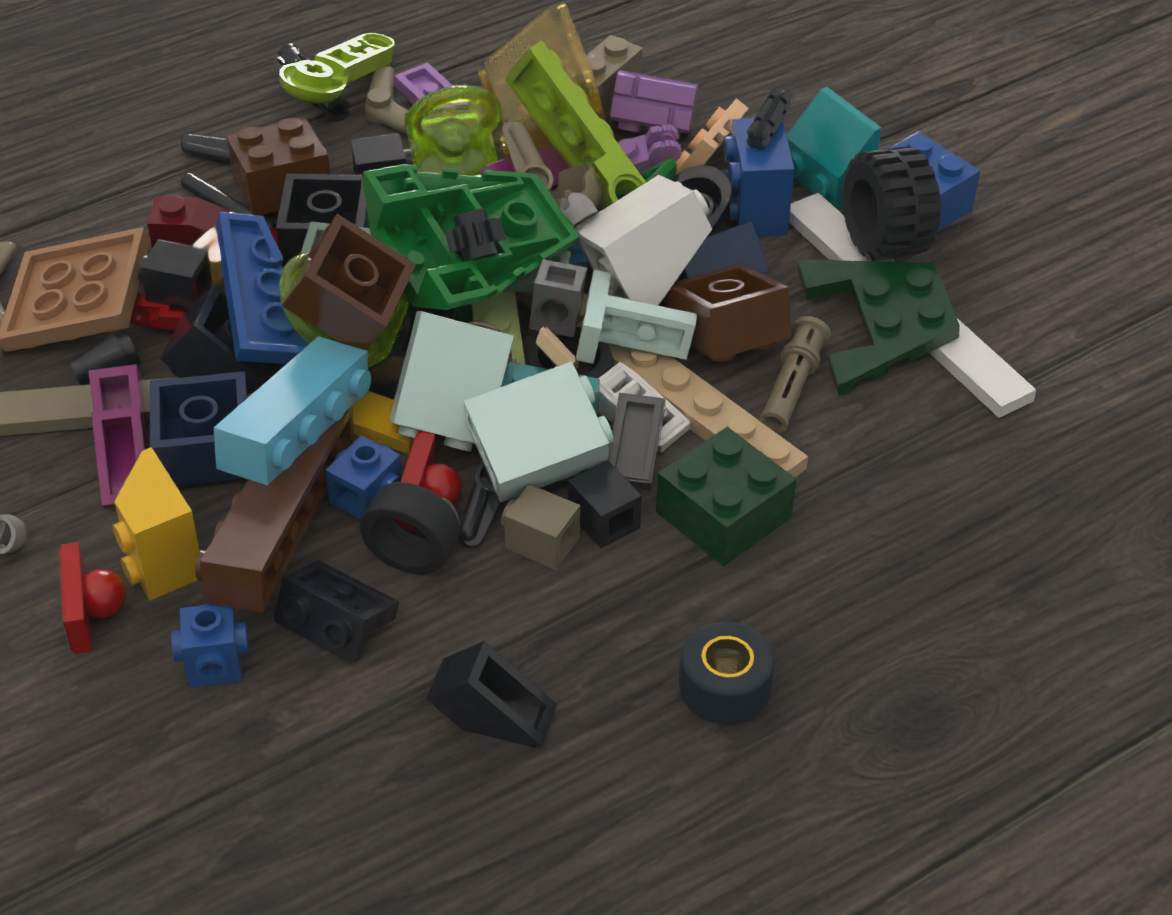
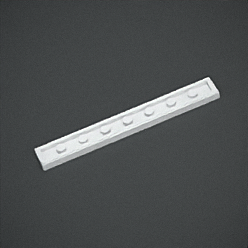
[789,193,1036,418]

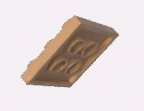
[0,227,151,352]

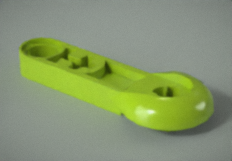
[279,33,395,104]

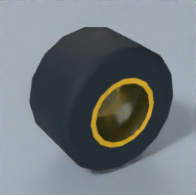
[678,622,775,724]

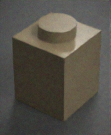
[501,484,580,570]

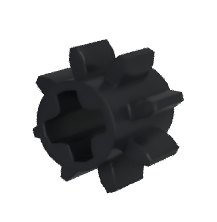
[445,208,506,261]

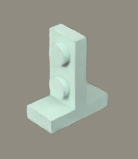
[576,270,697,364]

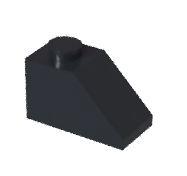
[426,641,557,748]

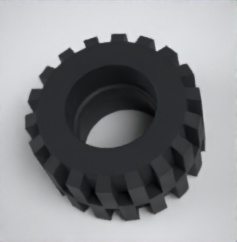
[842,146,941,261]

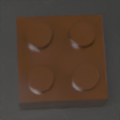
[226,118,331,215]
[281,214,416,350]
[666,263,792,362]

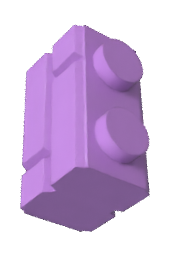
[610,70,699,139]

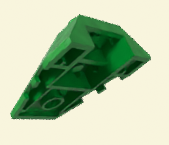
[362,164,580,310]

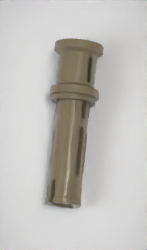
[759,316,831,434]

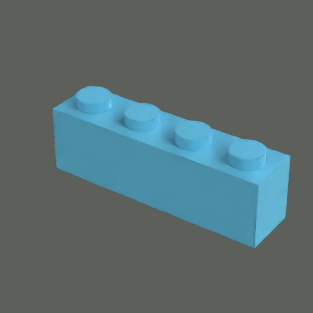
[214,336,371,486]

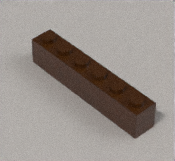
[195,405,354,613]

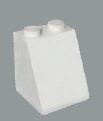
[575,175,712,305]

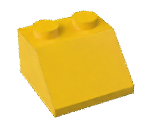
[112,447,200,601]

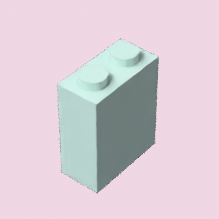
[389,311,514,452]
[464,361,614,503]

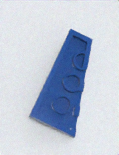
[215,212,317,364]

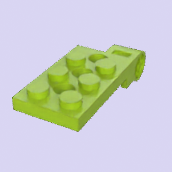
[504,40,646,213]

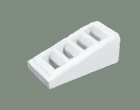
[599,362,691,453]

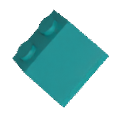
[787,87,881,210]

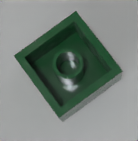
[656,427,797,567]

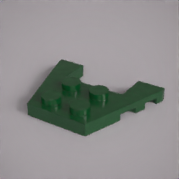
[797,259,960,396]

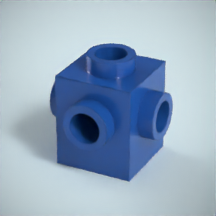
[325,435,402,520]
[171,604,249,688]

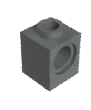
[529,259,587,337]

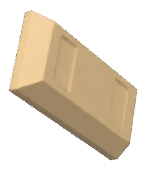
[536,327,579,370]

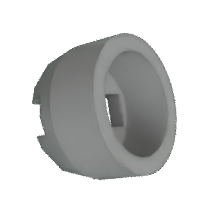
[559,192,598,228]
[0,514,27,554]

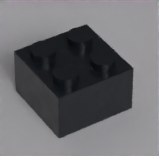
[276,173,370,269]

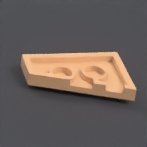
[675,99,748,175]

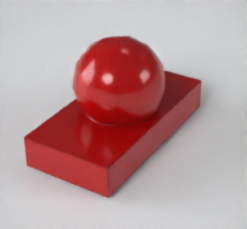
[394,431,462,534]
[59,542,127,654]

